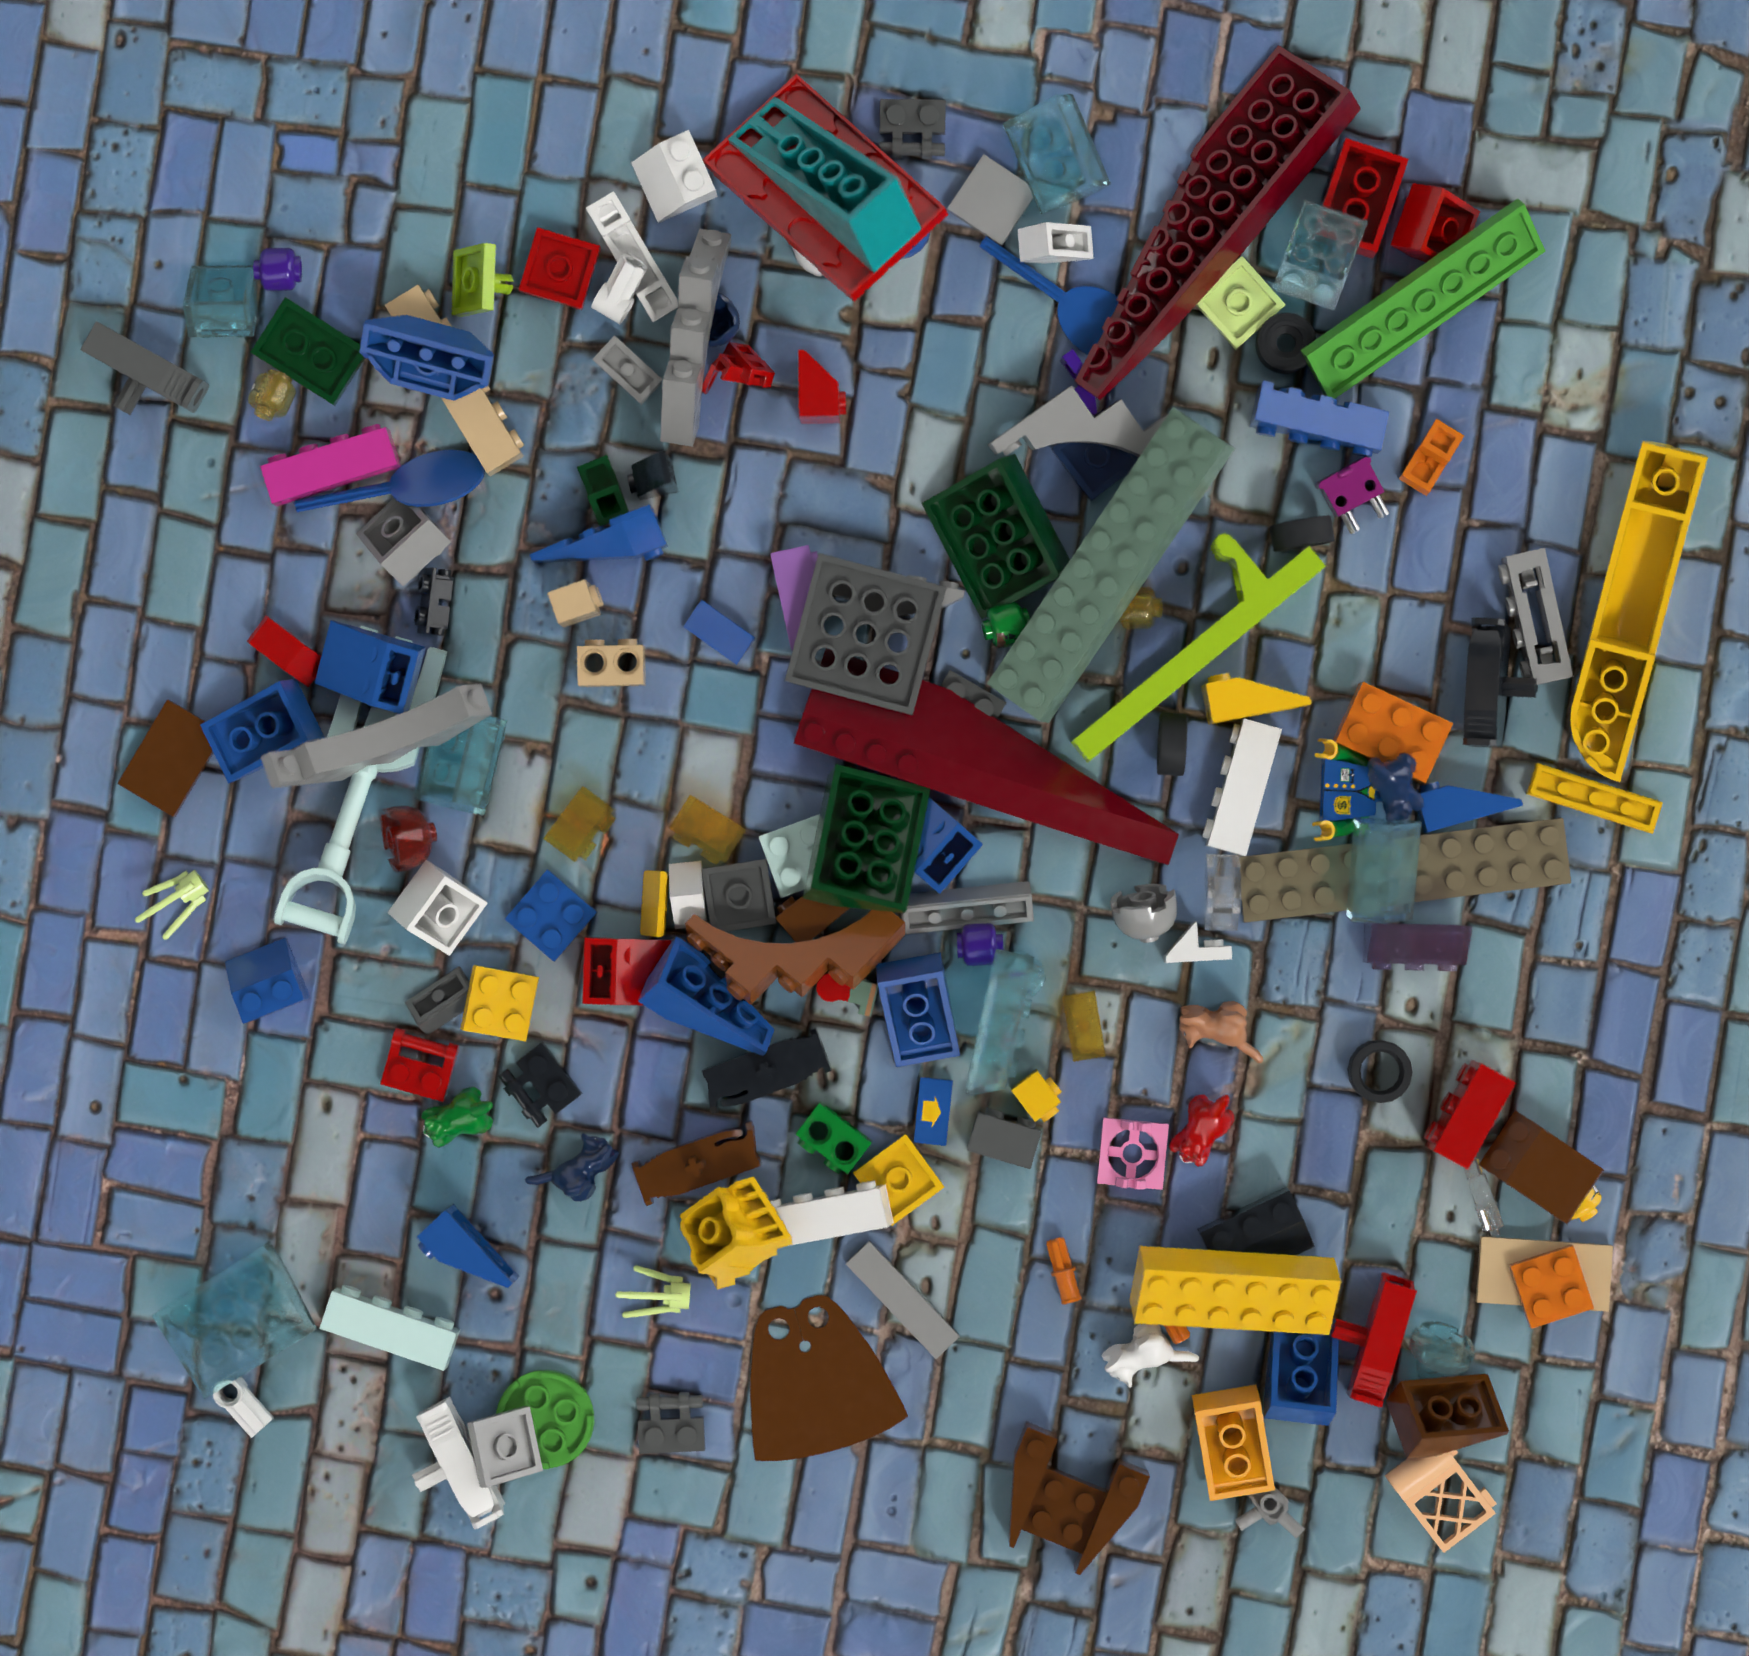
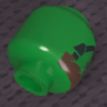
[981,602,1030,648]

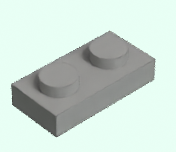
[592,335,663,405]

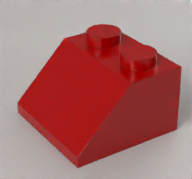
[1390,183,1480,262]
[798,350,847,424]

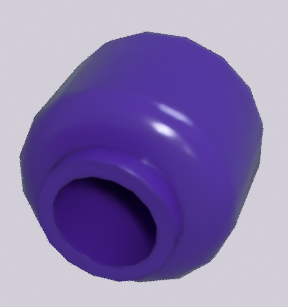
[253,248,302,291]
[957,923,1004,966]

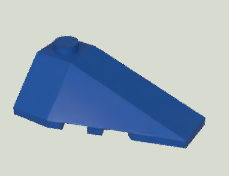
[529,504,668,563]
[638,936,775,1056]

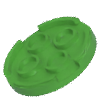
[496,1369,595,1469]

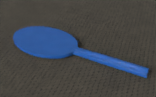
[979,236,1118,356]
[294,450,485,512]

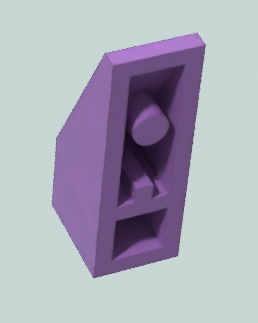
[770,545,818,651]

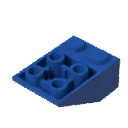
[315,620,426,714]
[907,781,983,894]

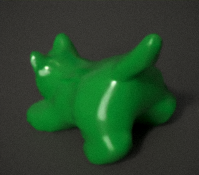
[421,1087,493,1148]

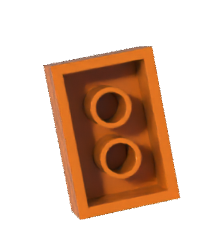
[1333,682,1453,784]

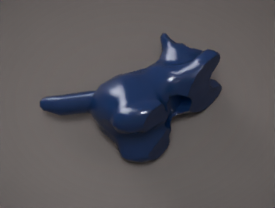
[1367,753,1424,822]
[525,1133,619,1202]

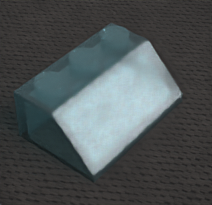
[1003,94,1111,214]
[415,716,507,816]
[1346,817,1421,924]

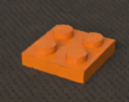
[1509,1244,1594,1329]

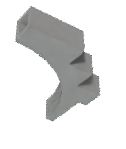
[660,229,731,447]

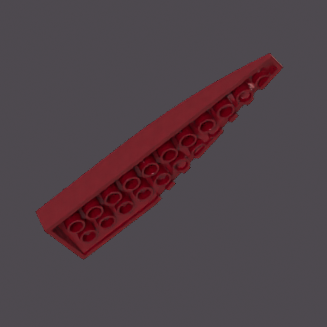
[1075,45,1361,400]
[794,648,1179,865]

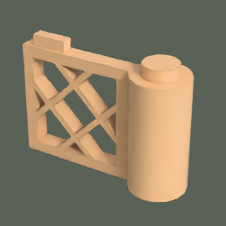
[1384,1450,1497,1553]

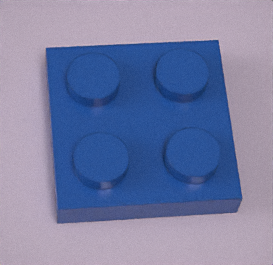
[505,869,598,962]

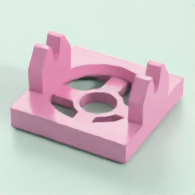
[1097,1117,1169,1190]

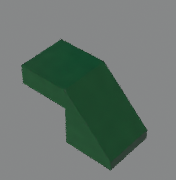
[577,455,629,526]

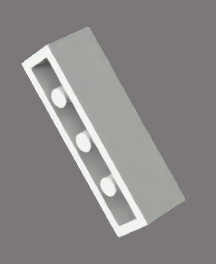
[1202,718,1282,856]
[769,1181,894,1246]

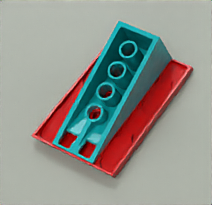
[702,74,949,302]

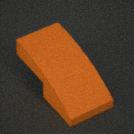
[1399,418,1464,496]

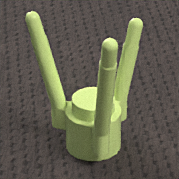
[135,870,209,940]
[615,1265,691,1318]

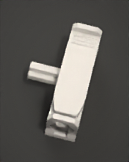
[412,1397,505,1530]

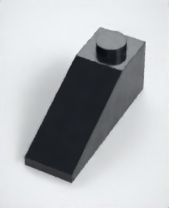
[627,450,678,500]

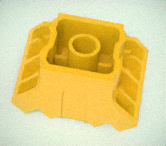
[680,1176,792,1290]

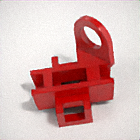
[702,342,775,394]

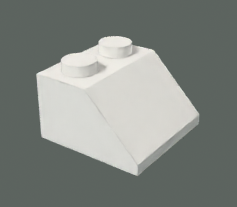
[631,130,718,223]
[387,860,488,956]

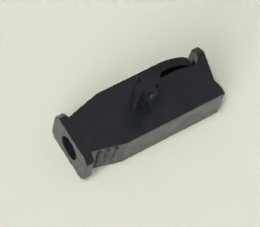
[1463,618,1538,748]
[702,1027,832,1114]

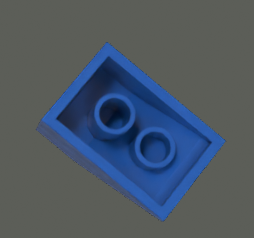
[200,679,325,784]
[876,952,960,1067]
[416,1204,520,1288]
[1263,1319,1339,1426]

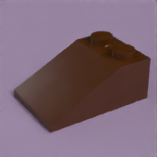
[1478,1110,1604,1225]
[1386,1374,1509,1459]

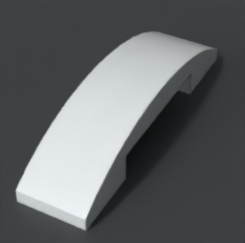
[586,191,678,322]

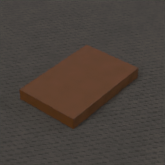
[117,699,213,817]

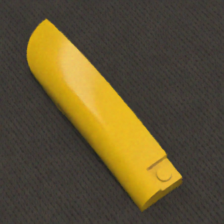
[1570,441,1708,782]

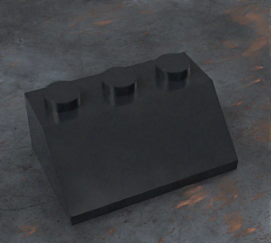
[1197,1187,1315,1255]

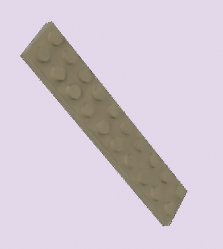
[1235,818,1571,923]

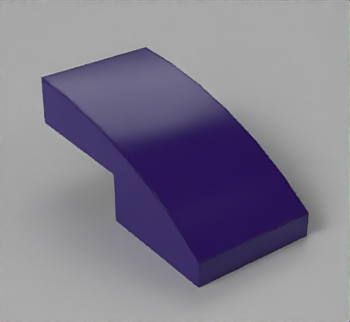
[1060,349,1097,417]

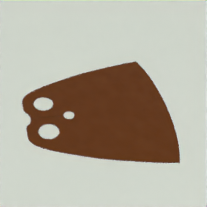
[750,1295,908,1461]

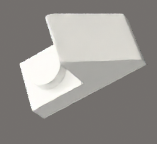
[1164,921,1232,963]

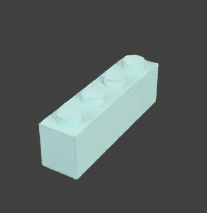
[319,1285,460,1371]

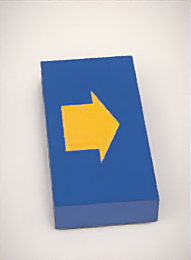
[914,1077,953,1146]

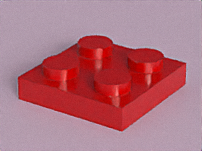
[519,227,601,310]

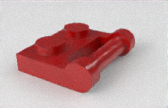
[380,1027,459,1102]

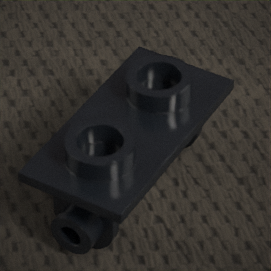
[414,567,454,636]

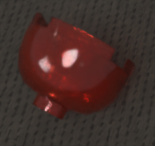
[380,805,437,873]

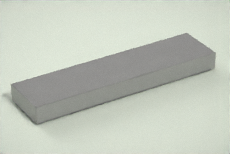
[846,1240,960,1359]

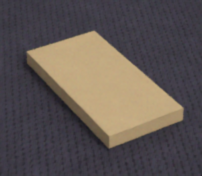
[1476,1236,1613,1312]

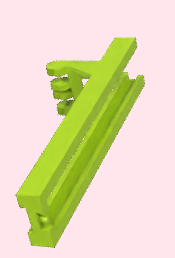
[1070,533,1326,763]

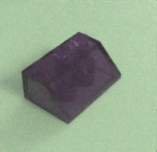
[1363,923,1472,971]

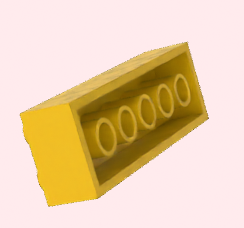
[1129,1246,1341,1335]

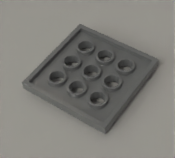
[785,553,947,715]

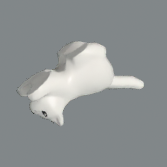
[1101,1324,1199,1388]

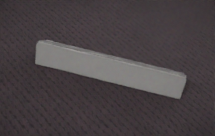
[901,881,1034,934]

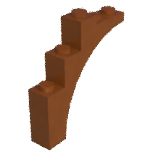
[685,910,905,1005]

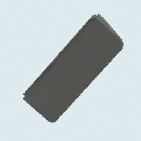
[405,966,470,1035]

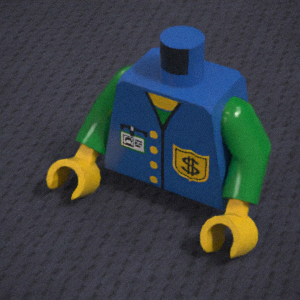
[1312,738,1382,841]

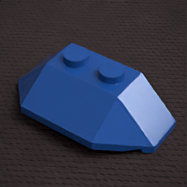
[360,315,494,401]

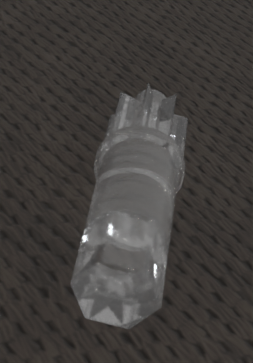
[1463,1158,1504,1237]

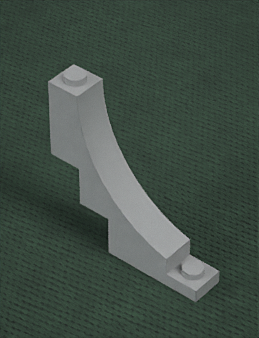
[987,386,1212,493]
[261,684,492,788]

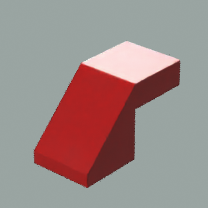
[247,615,321,687]

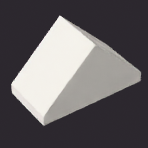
[669,861,708,929]

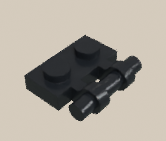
[498,1042,582,1128]

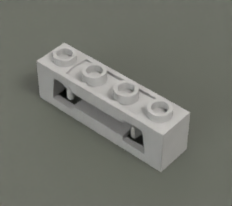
[1498,548,1573,685]

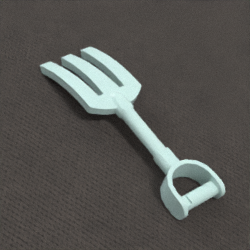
[274,626,448,944]

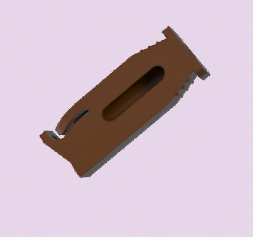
[631,1120,762,1206]

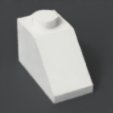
[1018,222,1094,264]

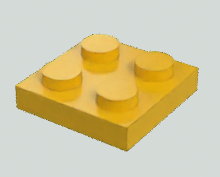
[460,965,539,1042]
[853,1134,945,1226]

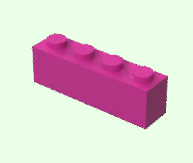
[260,424,401,507]

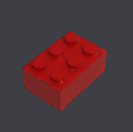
[1310,138,1409,259]
[1424,1060,1516,1170]

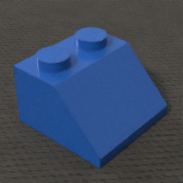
[225,937,310,1024]

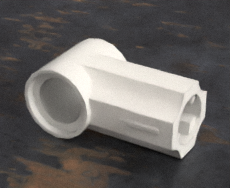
[591,254,648,324]
[213,1374,274,1438]

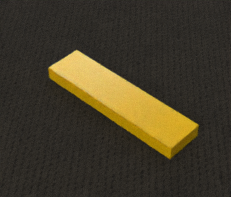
[1526,763,1663,834]

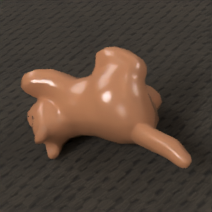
[1179,1001,1263,1063]

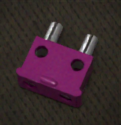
[1315,457,1389,534]

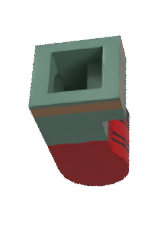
[816,972,878,1017]

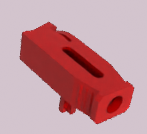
[1331,1272,1417,1407]

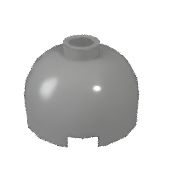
[1110,884,1177,943]

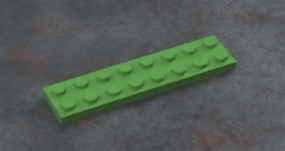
[1301,198,1545,399]

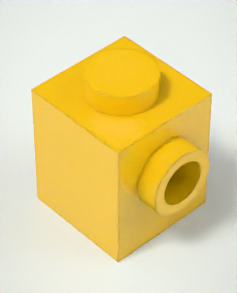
[1010,1069,1062,1122]

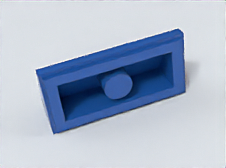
[684,599,756,665]

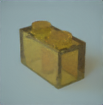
[543,786,617,862]
[669,795,747,865]
[1061,990,1106,1062]

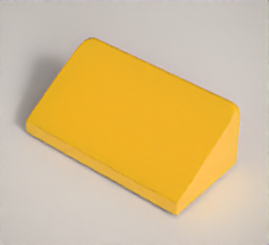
[640,870,669,937]

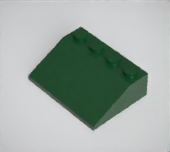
[922,454,1070,619]
[803,764,930,913]

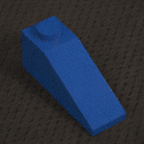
[1417,781,1523,833]

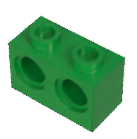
[795,1101,872,1174]

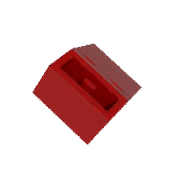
[582,937,686,1005]

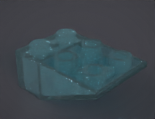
[1272,200,1368,311]

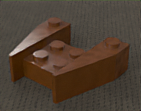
[1008,1421,1150,1575]

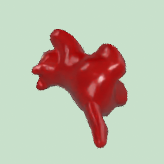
[1169,1094,1235,1167]

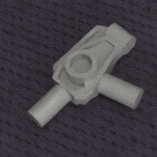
[1235,1488,1305,1539]

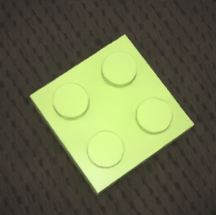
[1196,256,1286,350]

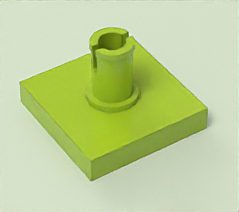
[451,243,513,317]

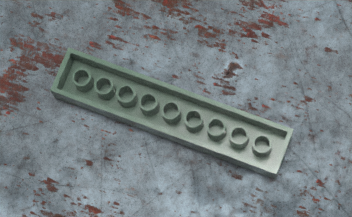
[987,407,1235,723]

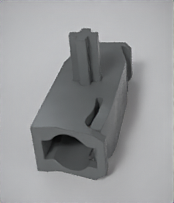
[80,321,210,415]

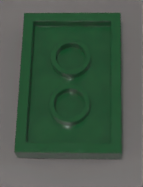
[250,297,365,406]

